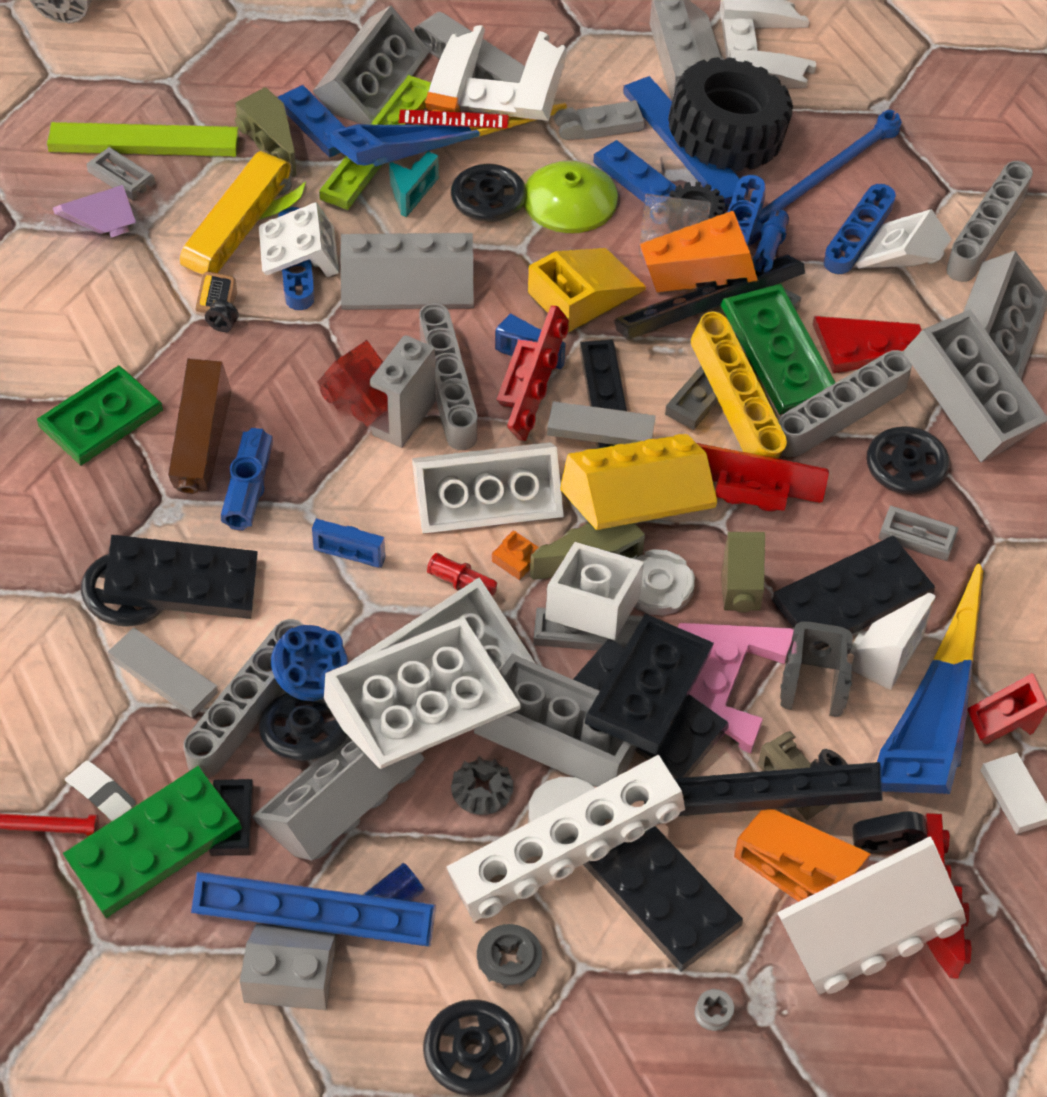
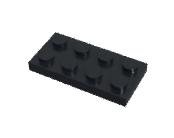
[102,534,258,619]
[772,536,935,650]
[585,613,714,755]
[573,638,729,778]
[583,826,743,972]

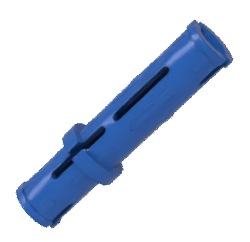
[752,209,789,272]

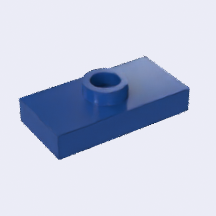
[312,518,386,568]

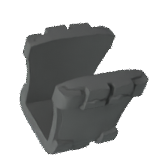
[780,622,853,717]

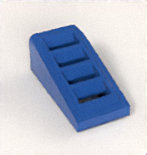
[495,314,566,369]

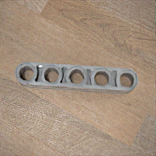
[414,12,525,83]
[946,161,1033,282]
[419,303,477,450]
[779,350,912,457]
[183,619,304,778]

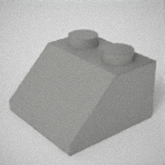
[240,924,337,1010]

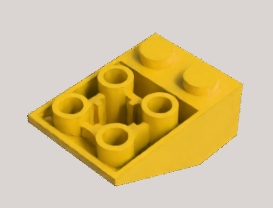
[528,248,646,332]

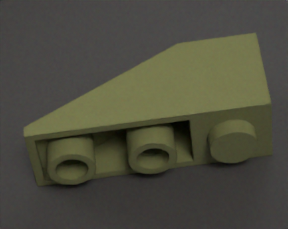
[235,87,296,177]
[530,523,645,580]

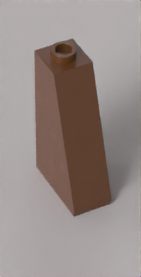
[168,358,232,494]

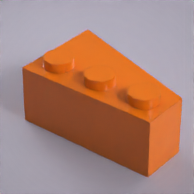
[640,211,758,293]
[734,809,871,902]

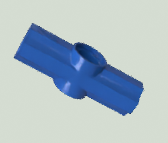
[221,428,273,531]

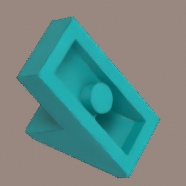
[389,151,439,217]

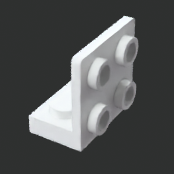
[259,202,339,277]

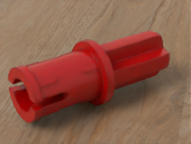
[427,553,497,597]

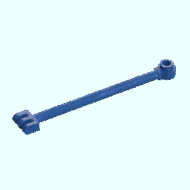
[735,110,902,244]

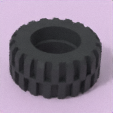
[668,57,793,171]

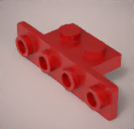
[496,305,569,441]
[697,443,829,511]

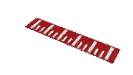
[399,109,508,129]

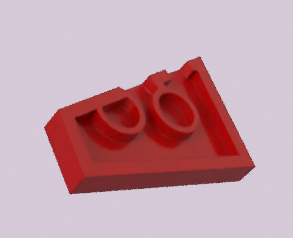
[812,316,922,374]

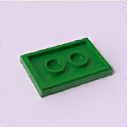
[37,365,163,466]

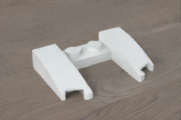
[720,0,816,88]
[429,25,567,121]

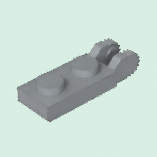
[554,101,644,140]

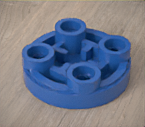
[271,625,348,701]

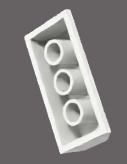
[412,442,564,534]

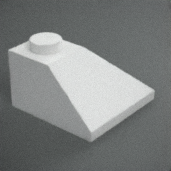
[855,209,951,268]
[850,593,936,690]

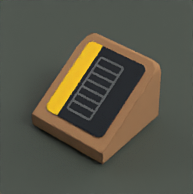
[196,272,237,313]

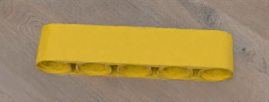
[180,151,291,275]
[691,312,787,459]

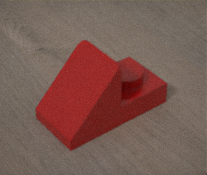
[967,673,1047,745]

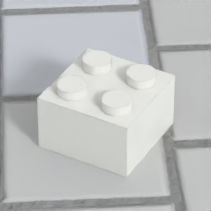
[545,542,644,640]

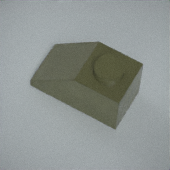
[721,532,765,612]

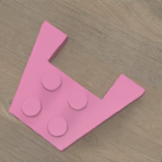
[678,623,794,753]

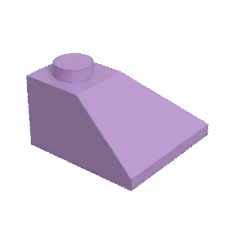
[53,185,136,237]

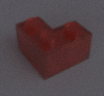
[317,340,388,427]

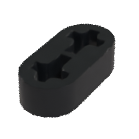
[852,811,927,854]

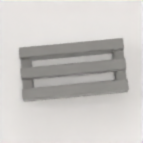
[87,147,155,200]
[878,505,959,561]

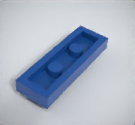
[277,85,346,158]
[593,140,676,214]

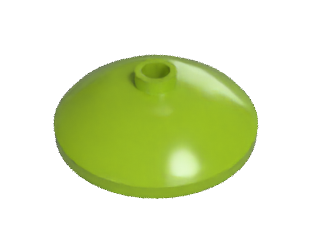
[524,161,618,233]

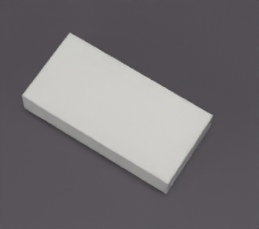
[980,753,1047,835]

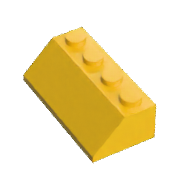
[560,434,717,530]

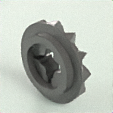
[451,756,513,815]
[477,924,542,988]

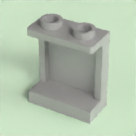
[370,335,436,448]

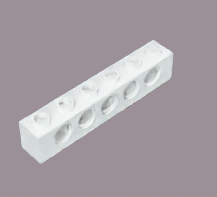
[446,755,685,922]

